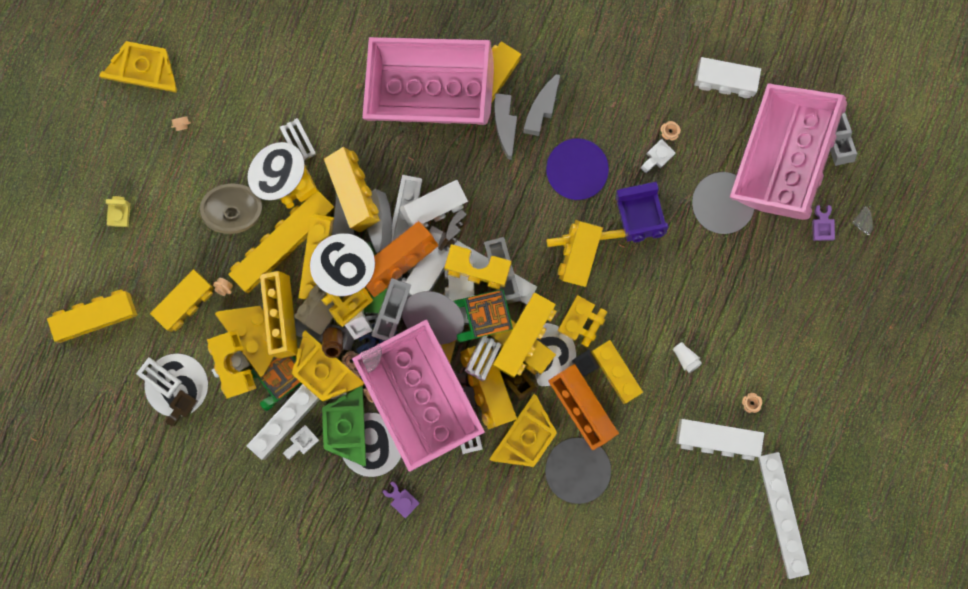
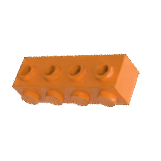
[365,221,438,298]
[548,364,619,451]

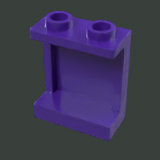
[615,182,668,242]

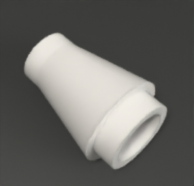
[673,342,702,373]

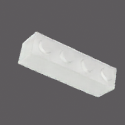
[247,384,320,460]
[676,419,764,461]

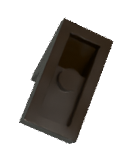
[501,371,538,401]

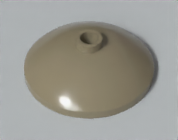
[200,184,262,234]

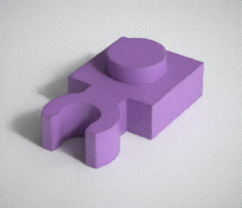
[812,205,835,241]
[383,482,420,518]

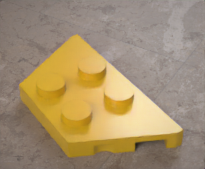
[99,41,177,93]
[215,306,274,378]
[292,330,364,402]
[489,394,557,467]

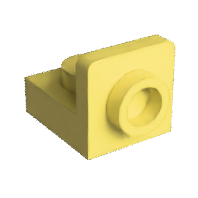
[106,196,131,227]

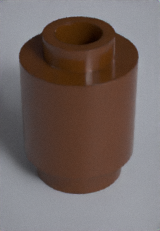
[322,327,343,358]

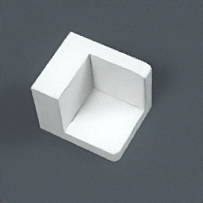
[345,309,373,340]

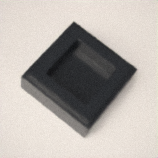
[571,350,600,377]

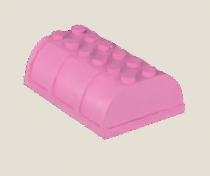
[362,37,494,125]
[730,84,847,220]
[352,319,485,472]

